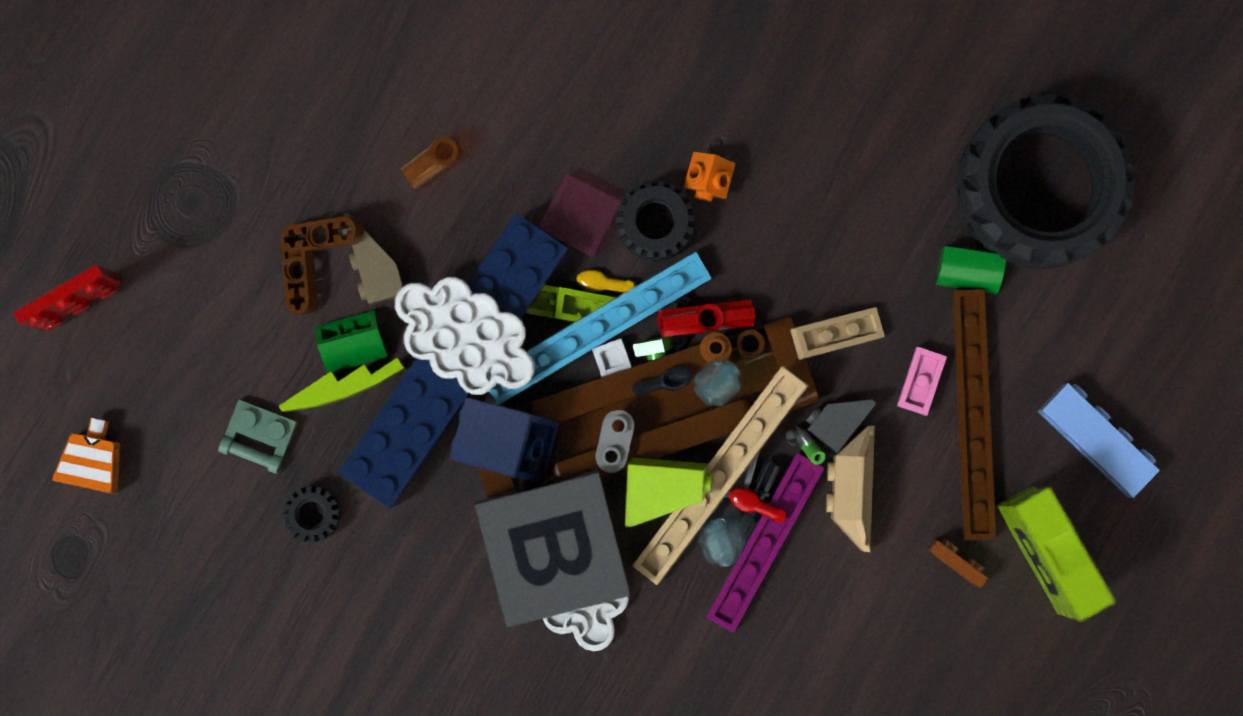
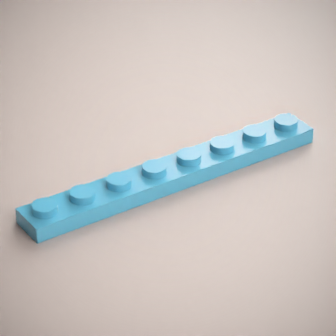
[489,252,712,405]

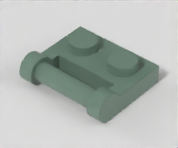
[218,400,298,474]

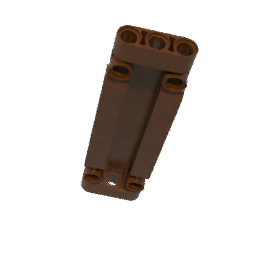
[477,316,819,498]

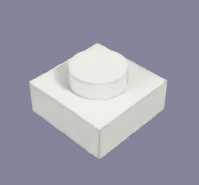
[592,339,632,378]

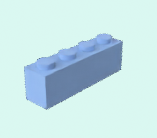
[1037,383,1160,498]

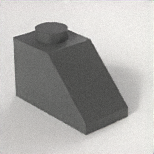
[806,400,877,453]

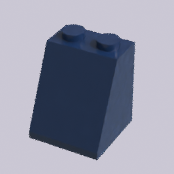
[450,398,560,483]

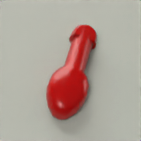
[729,487,787,523]

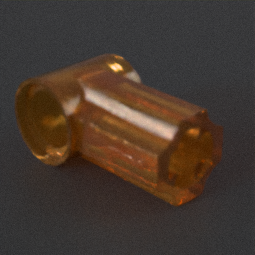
[400,137,461,191]

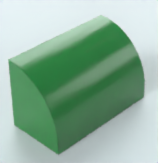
[936,246,1006,294]
[315,310,387,374]

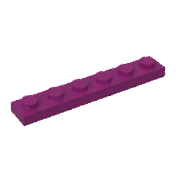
[706,453,824,633]

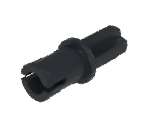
[740,460,781,523]

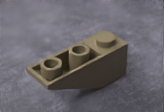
[342,212,404,306]

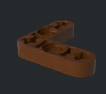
[280,216,364,315]

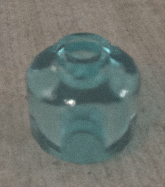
[694,360,741,407]
[698,518,743,567]

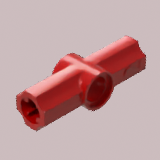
[657,300,755,337]

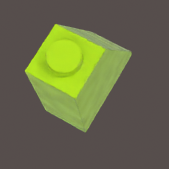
[625,457,713,527]

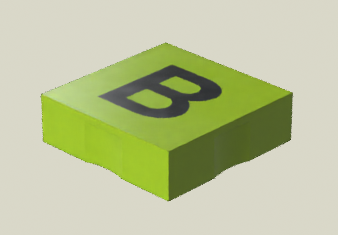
[996,487,1115,621]

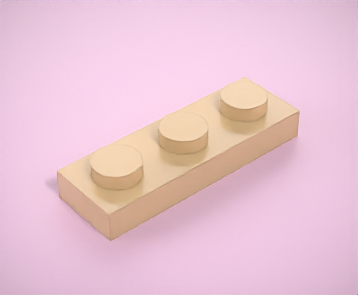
[790,307,885,360]

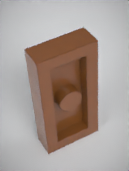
[926,539,988,588]

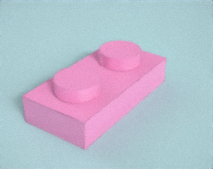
[896,347,947,416]

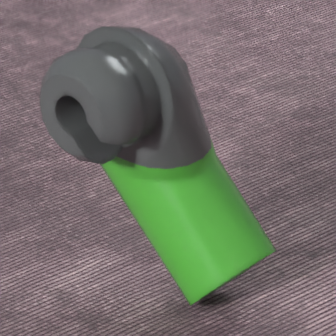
[786,426,825,465]

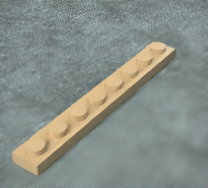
[632,366,809,585]

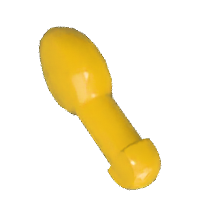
[576,270,636,293]

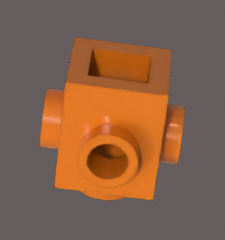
[683,152,736,202]

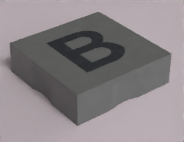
[475,469,630,628]

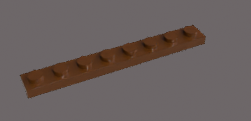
[952,289,996,540]

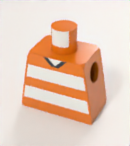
[52,418,120,493]

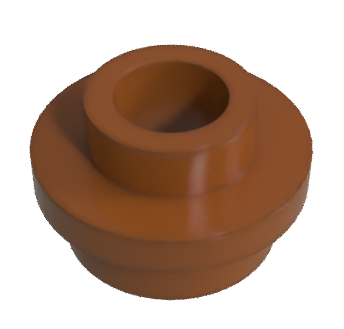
[700,333,731,364]

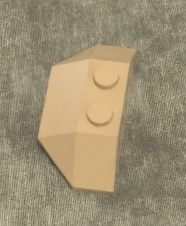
[826,426,875,552]

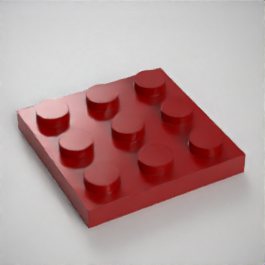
[13,264,122,331]

